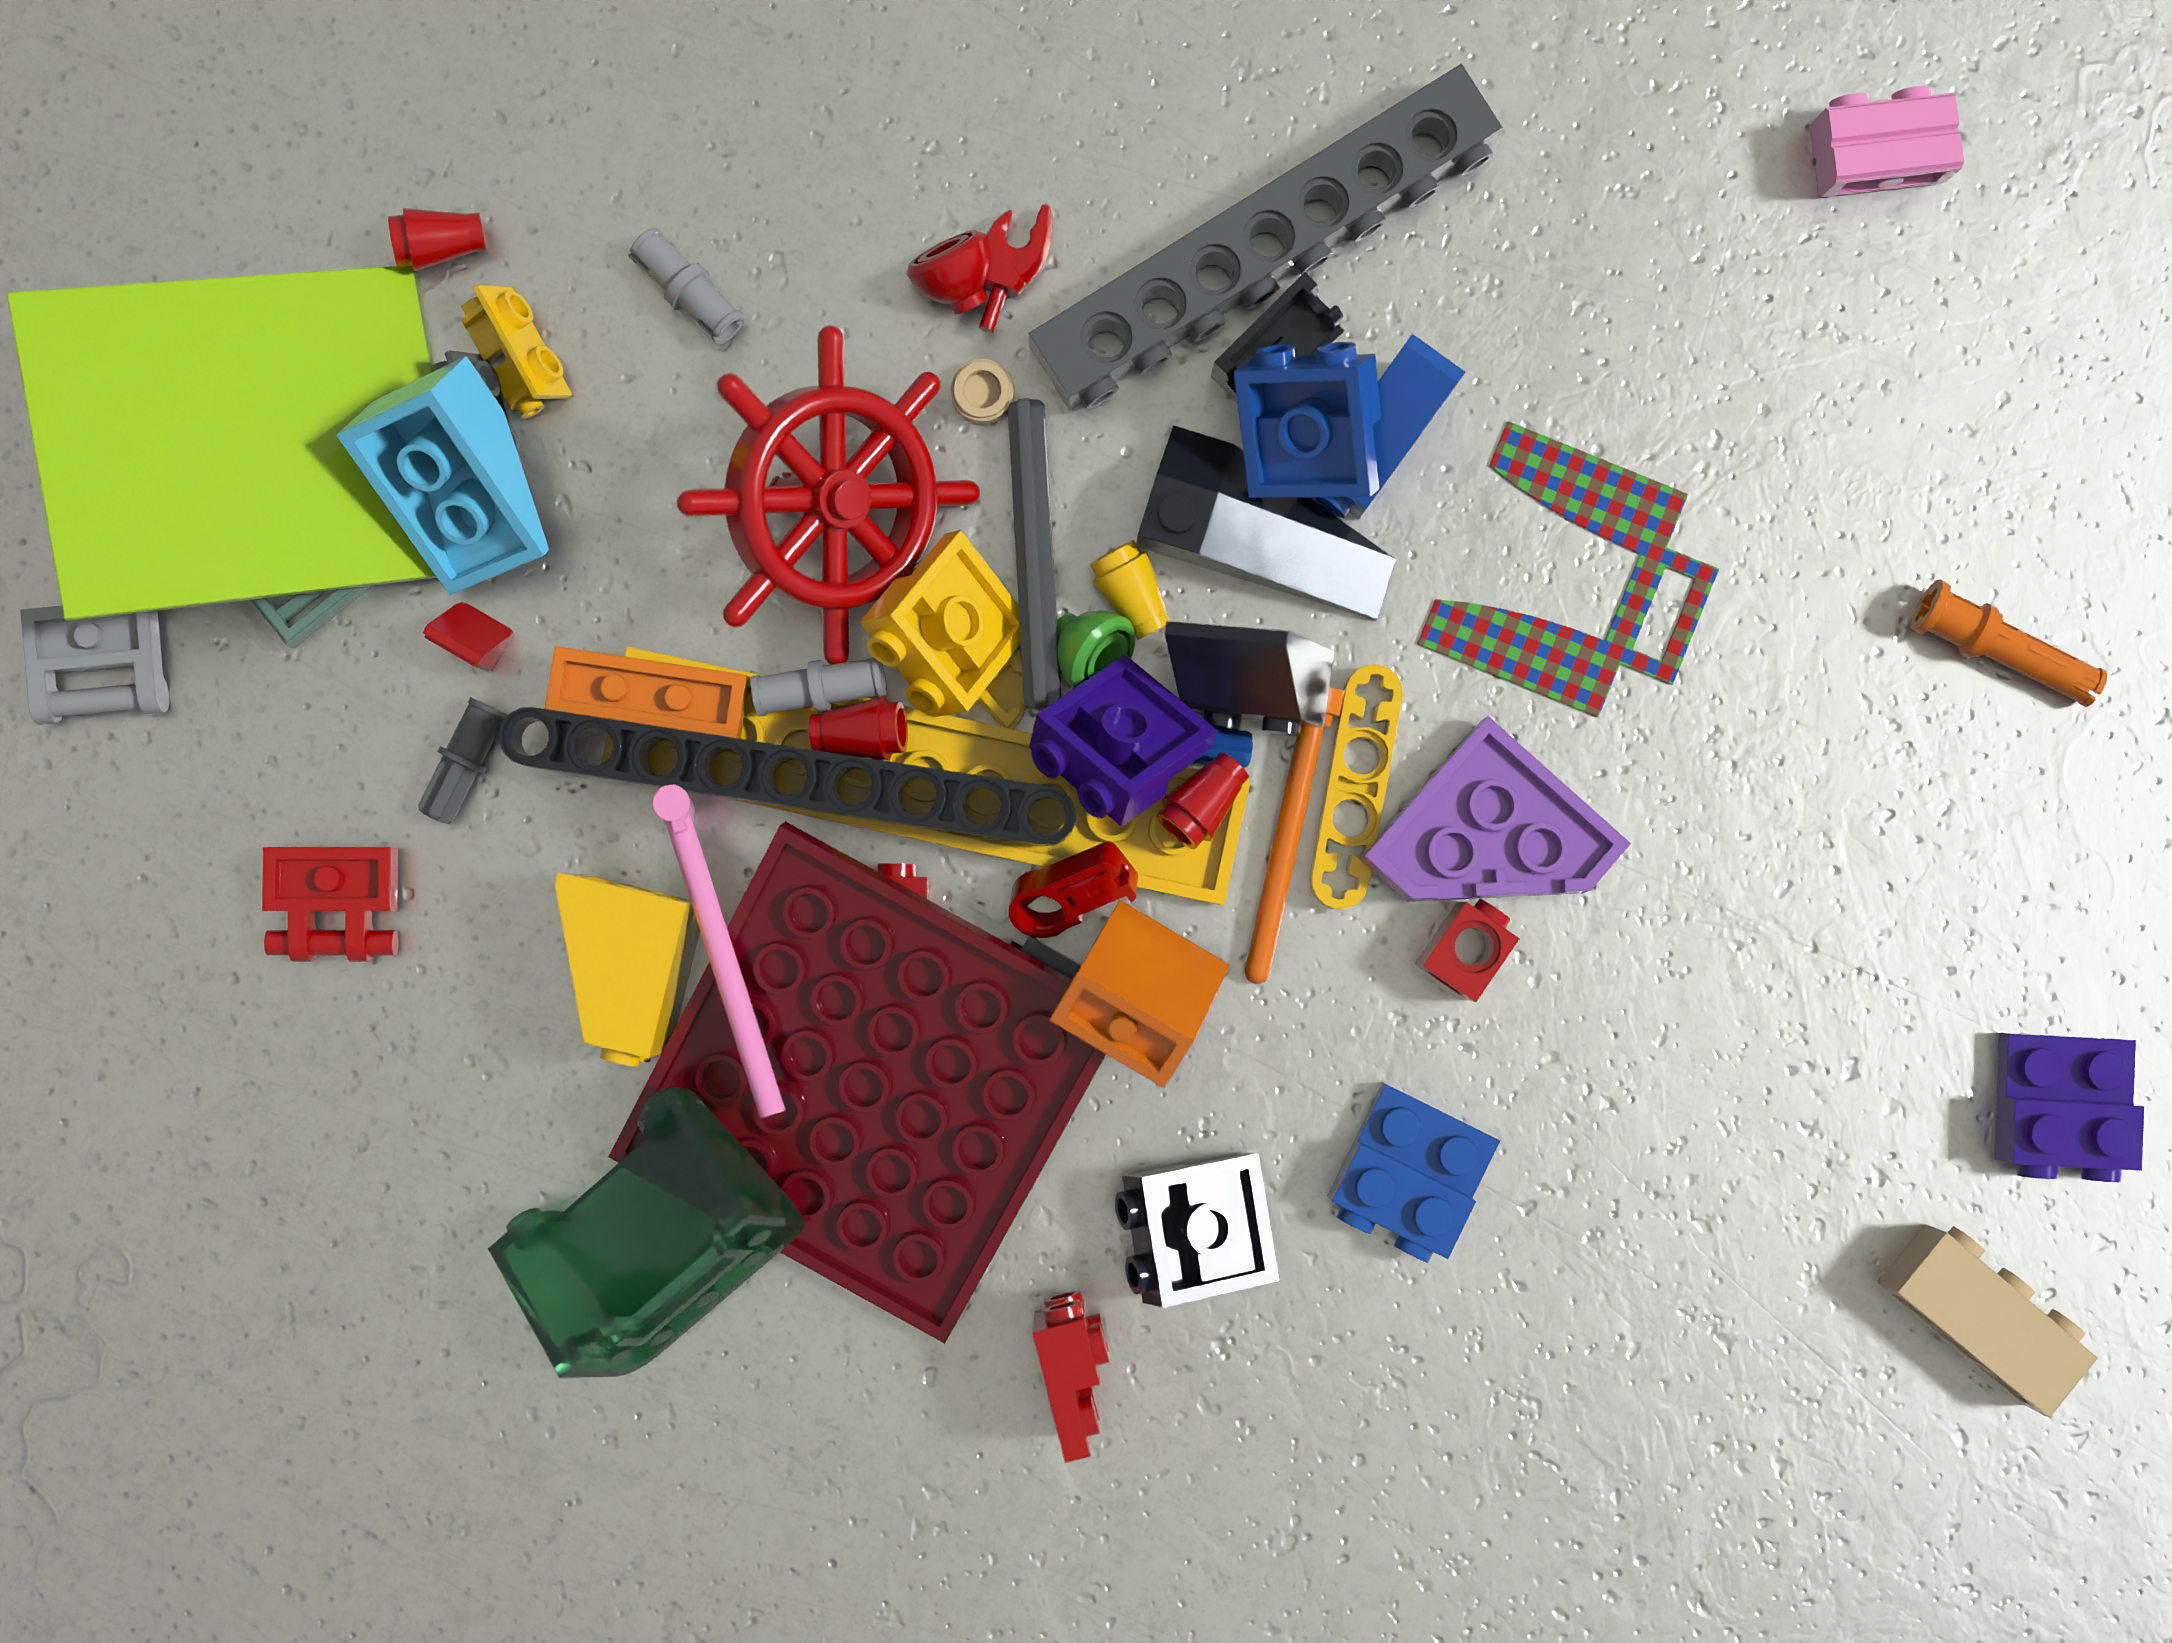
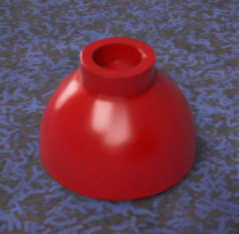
[906,230,991,315]

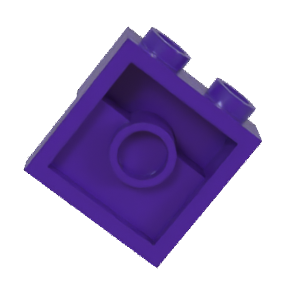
[1029,654,1218,827]
[1994,1032,2144,1182]

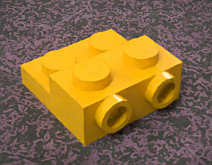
[860,530,1021,717]

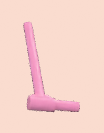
[653,785,785,1119]

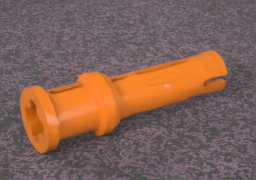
[1910,579,2108,707]

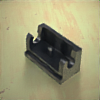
[1211,272,1345,404]

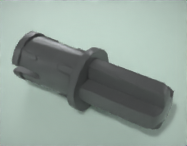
[418,697,507,824]

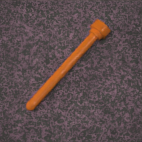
[1245,687,1345,984]

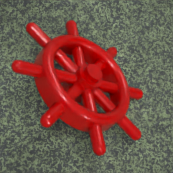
[676,325,980,664]

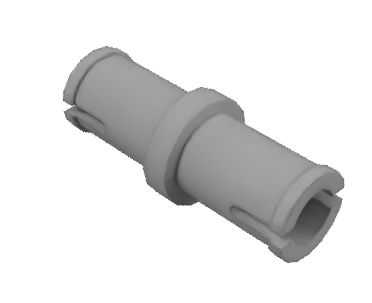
[628,228,745,345]
[751,657,887,717]

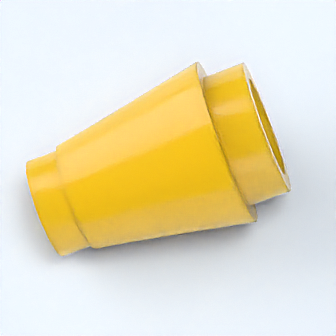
[1089,540,1171,639]

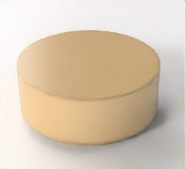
[951,358,1014,425]

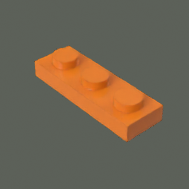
[545,646,750,739]

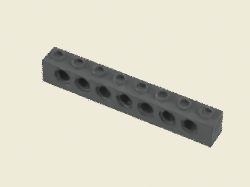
[1028,63,1503,410]

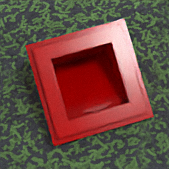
[422,602,514,672]

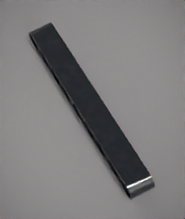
[499,707,1076,846]

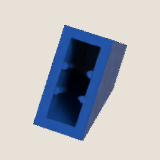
[1314,333,1465,519]

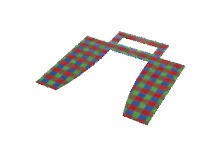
[1417,421,1719,717]

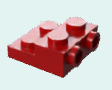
[1032,1290,1110,1463]

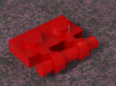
[262,847,399,962]

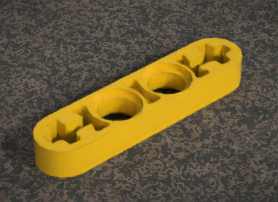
[1309,665,1403,909]

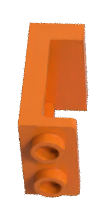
[1049,900,1230,1088]

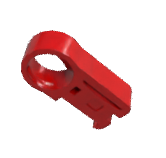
[1008,842,1138,938]

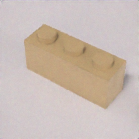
[1877,1224,2098,1418]

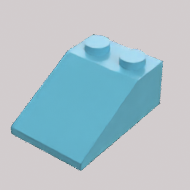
[336,356,549,595]

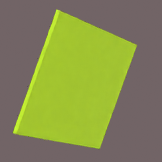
[7,266,437,622]

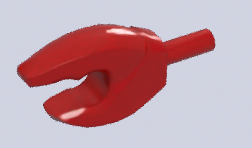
[979,204,1053,333]

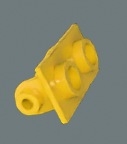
[461,284,573,419]

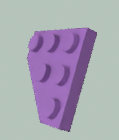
[1360,716,1631,902]

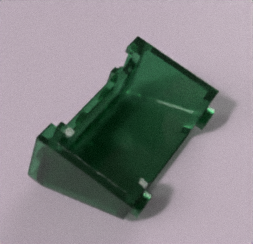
[488,1087,805,1378]

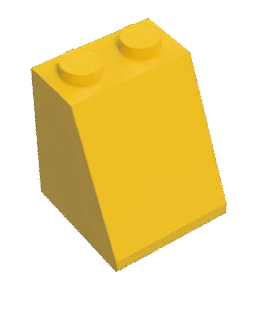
[555,872,700,1066]

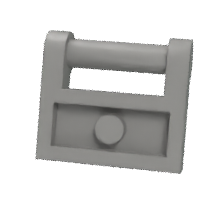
[20,606,169,725]

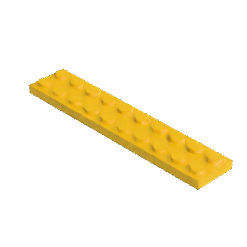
[600,646,1251,906]

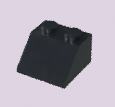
[1164,621,1334,736]

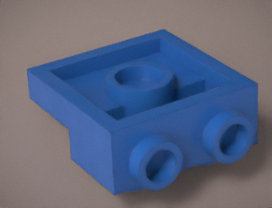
[1234,342,1382,498]
[1327,1082,1500,1263]

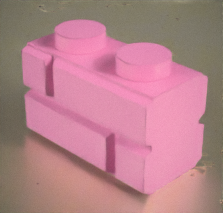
[1810,86,1964,197]

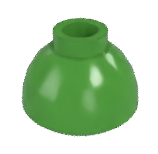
[1057,610,1135,689]

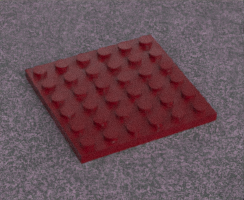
[608,821,1106,1344]

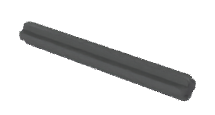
[1008,398,1062,710]

